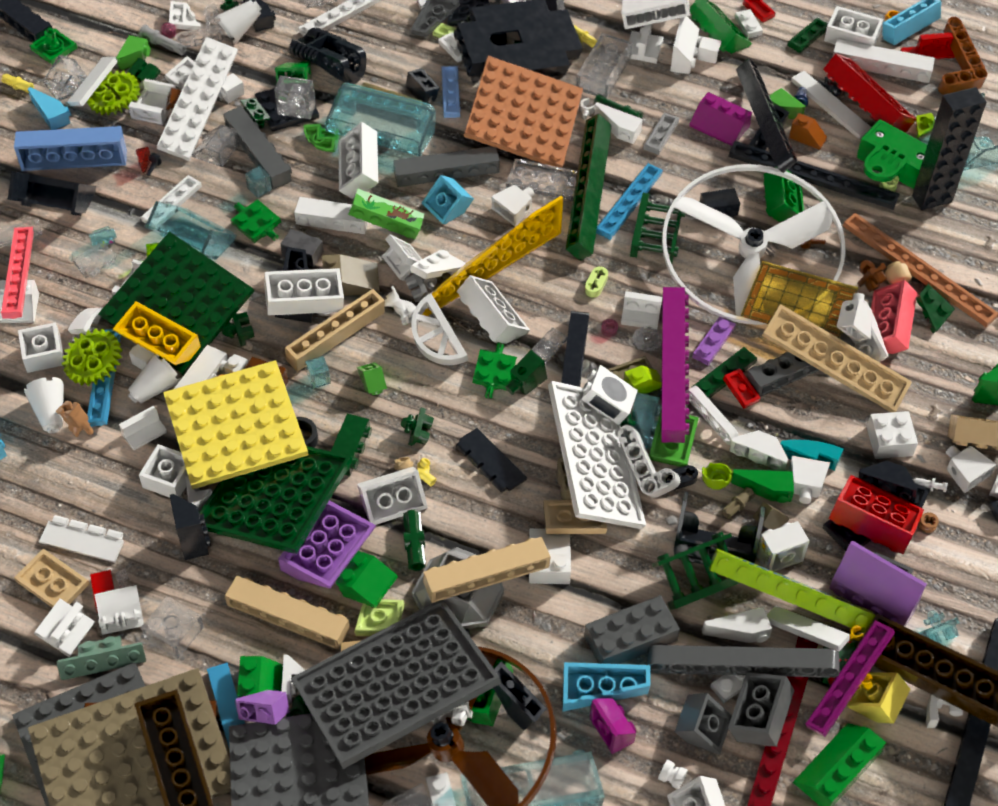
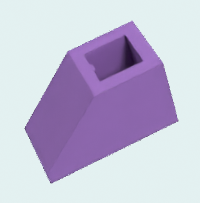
[235,690,290,725]

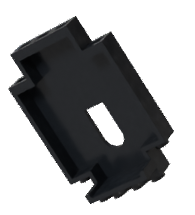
[454,0,583,83]

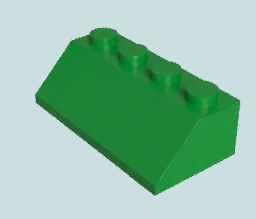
[690,0,752,54]
[793,723,887,806]

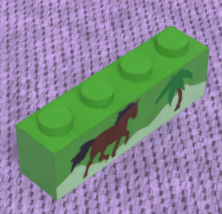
[348,189,424,240]

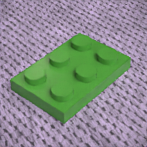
[649,409,699,467]

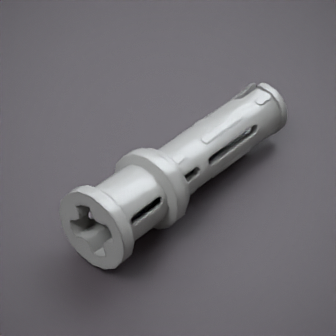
[139,24,186,55]

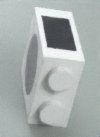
[581,365,638,425]

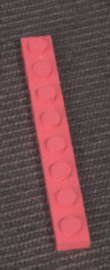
[1,227,34,319]

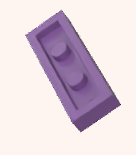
[692,316,736,366]

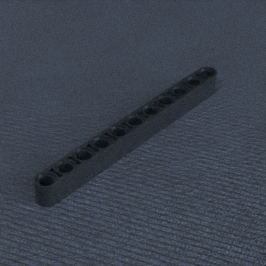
[736,58,798,173]
[943,618,998,806]

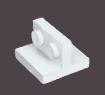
[625,24,664,64]
[382,234,422,281]
[621,291,663,330]
[34,599,95,657]

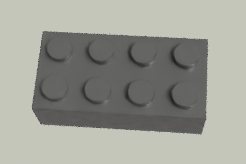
[584,595,680,664]

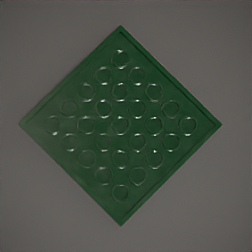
[98,231,254,376]
[199,446,353,554]

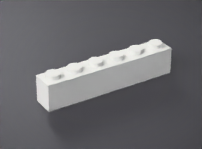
[833,39,935,83]

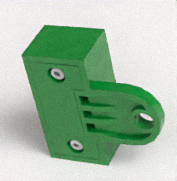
[856,119,927,189]

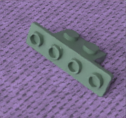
[57,636,146,680]

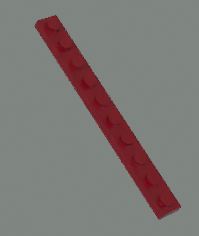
[747,636,818,806]

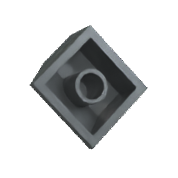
[675,693,732,754]

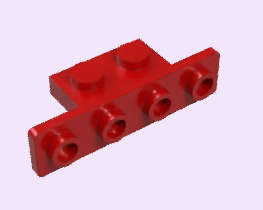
[900,32,955,59]

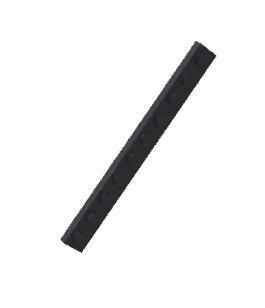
[728,141,900,210]

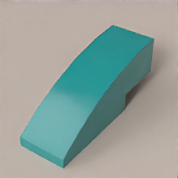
[780,440,844,471]

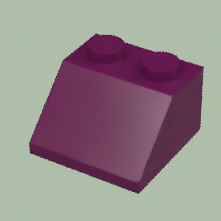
[590,698,637,754]

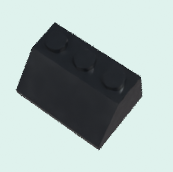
[169,494,211,560]

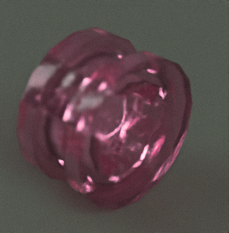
[161,22,176,39]
[601,319,618,337]

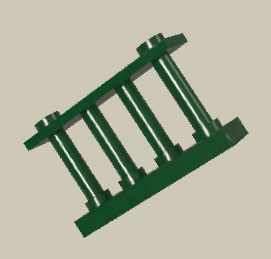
[630,193,686,264]
[652,531,740,610]

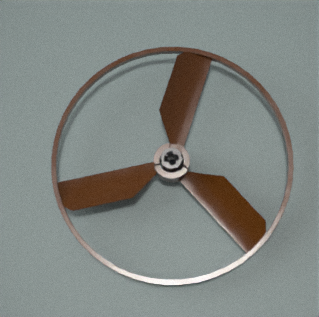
[365,646,557,806]

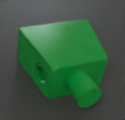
[275,61,311,85]

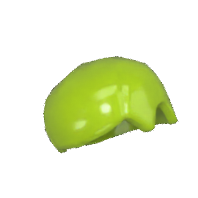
[702,463,732,490]

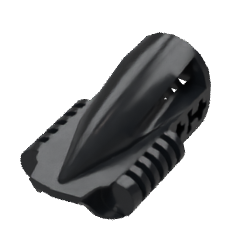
[289,27,367,85]

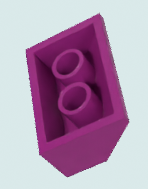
[689,92,752,146]

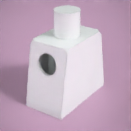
[491,185,534,226]
[837,293,872,341]
[946,445,997,493]
[789,456,830,504]

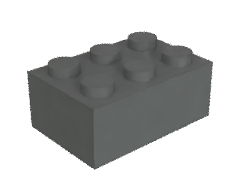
[728,672,794,747]

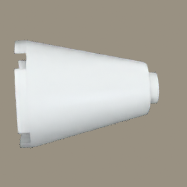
[215,0,261,44]
[128,354,181,404]
[24,377,64,433]

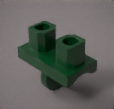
[222,312,255,347]
[400,407,434,446]

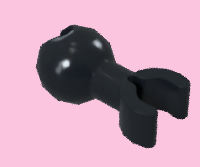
[818,76,842,97]

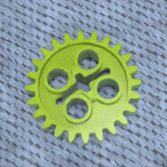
[87,70,141,116]
[62,328,123,386]

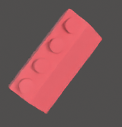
[871,280,917,354]

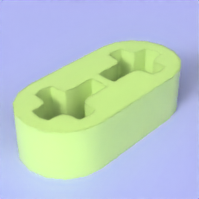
[585,267,608,298]

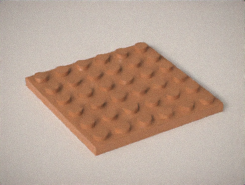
[463,56,583,170]

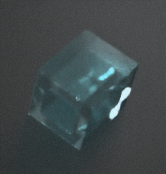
[245,166,272,198]
[305,356,331,389]

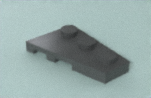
[411,0,460,37]

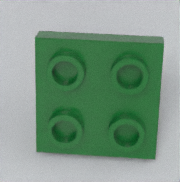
[30,28,77,65]

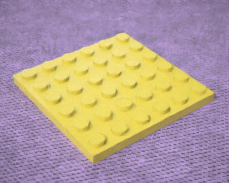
[163,360,309,490]

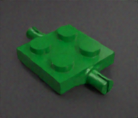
[231,199,281,243]
[472,343,517,399]

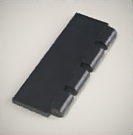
[456,428,527,493]

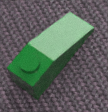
[731,469,794,503]

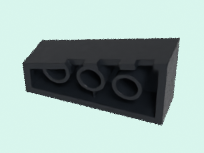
[275,247,312,323]

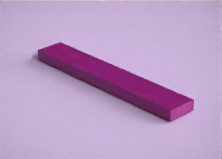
[805,620,895,737]

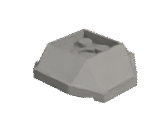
[412,547,504,630]

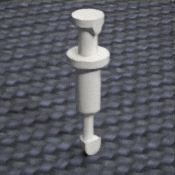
[913,478,948,492]

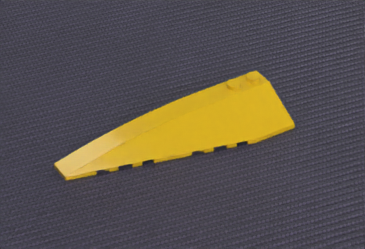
[422,196,563,316]

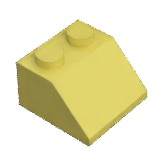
[847,672,911,723]

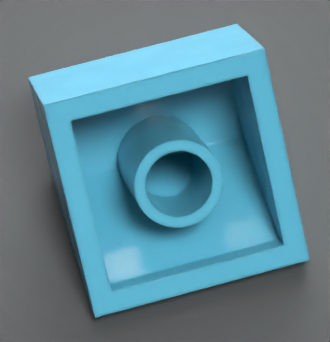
[422,175,474,224]

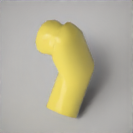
[417,458,437,486]

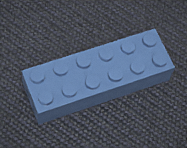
[14,126,127,171]

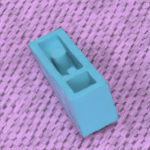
[27,87,71,130]

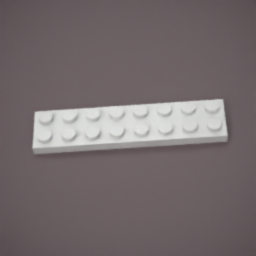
[157,37,238,161]

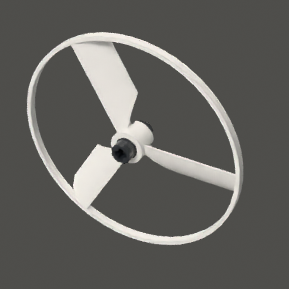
[662,164,845,325]

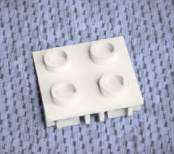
[95,585,144,635]

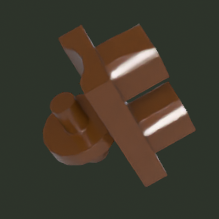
[857,260,887,293]

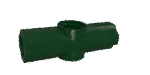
[403,510,426,571]

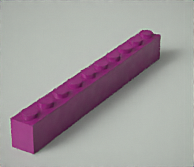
[661,287,689,443]

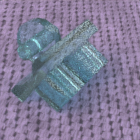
[919,610,960,643]

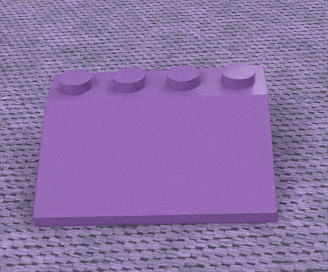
[278,501,376,588]
[829,541,927,627]

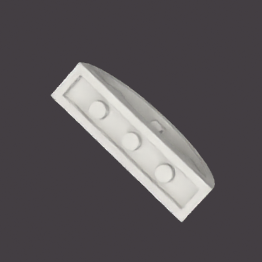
[411,293,468,365]

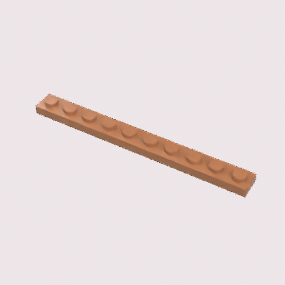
[843,213,998,328]

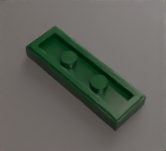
[787,17,828,53]

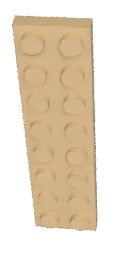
[762,304,912,412]

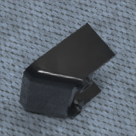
[7,171,96,216]
[673,492,765,565]

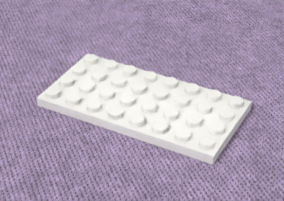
[548,381,646,529]

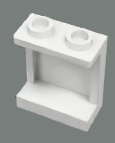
[128,79,176,125]

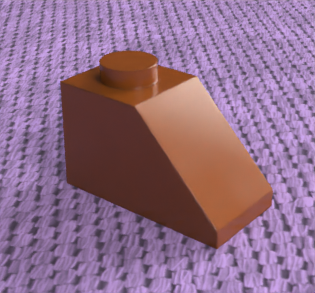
[789,113,827,150]

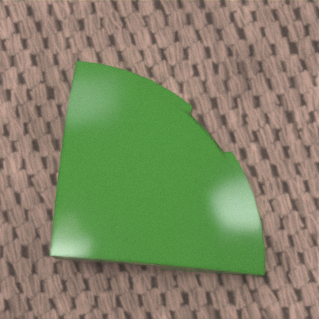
[304,124,340,152]

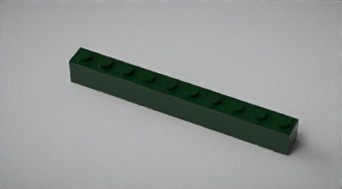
[565,113,612,261]

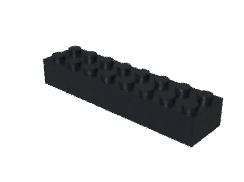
[912,87,987,210]

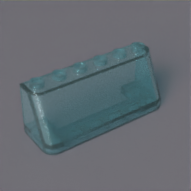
[325,83,436,156]

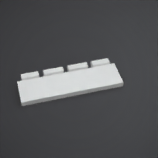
[39,515,124,563]

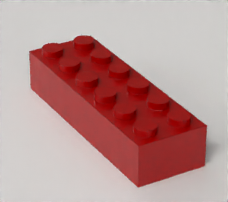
[823,53,917,133]

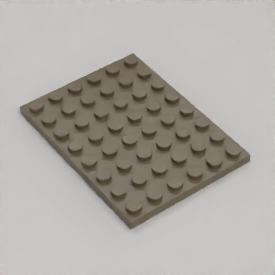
[28,668,231,806]

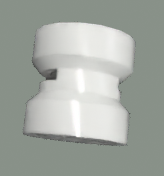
[658,760,688,789]

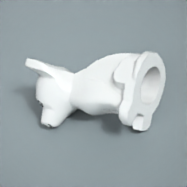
[385,286,416,325]

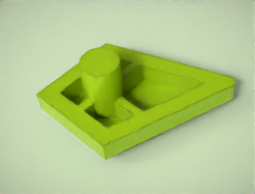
[916,113,935,138]

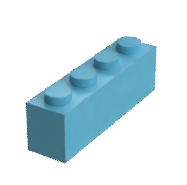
[883,0,941,45]

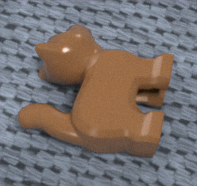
[56,401,94,437]

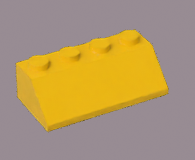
[113,301,201,365]

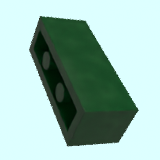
[331,413,372,476]

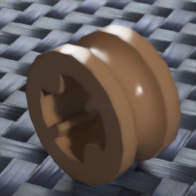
[919,512,939,533]

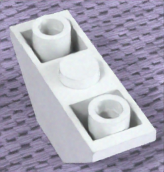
[730,430,788,471]

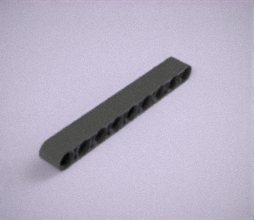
[647,645,840,678]

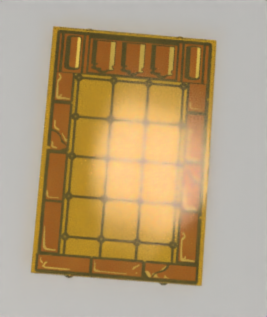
[741,261,859,339]

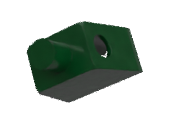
[505,350,548,395]

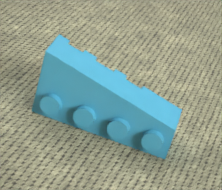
[563,662,650,712]

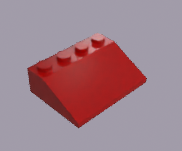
[828,475,924,555]

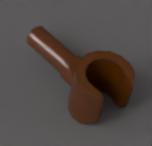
[800,239,826,249]

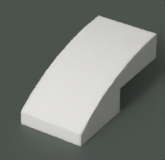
[68,308,102,335]
[926,695,944,728]

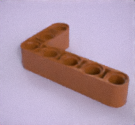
[938,17,988,95]

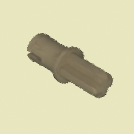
[722,487,755,519]

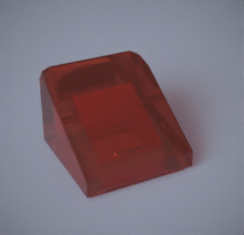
[136,147,150,173]

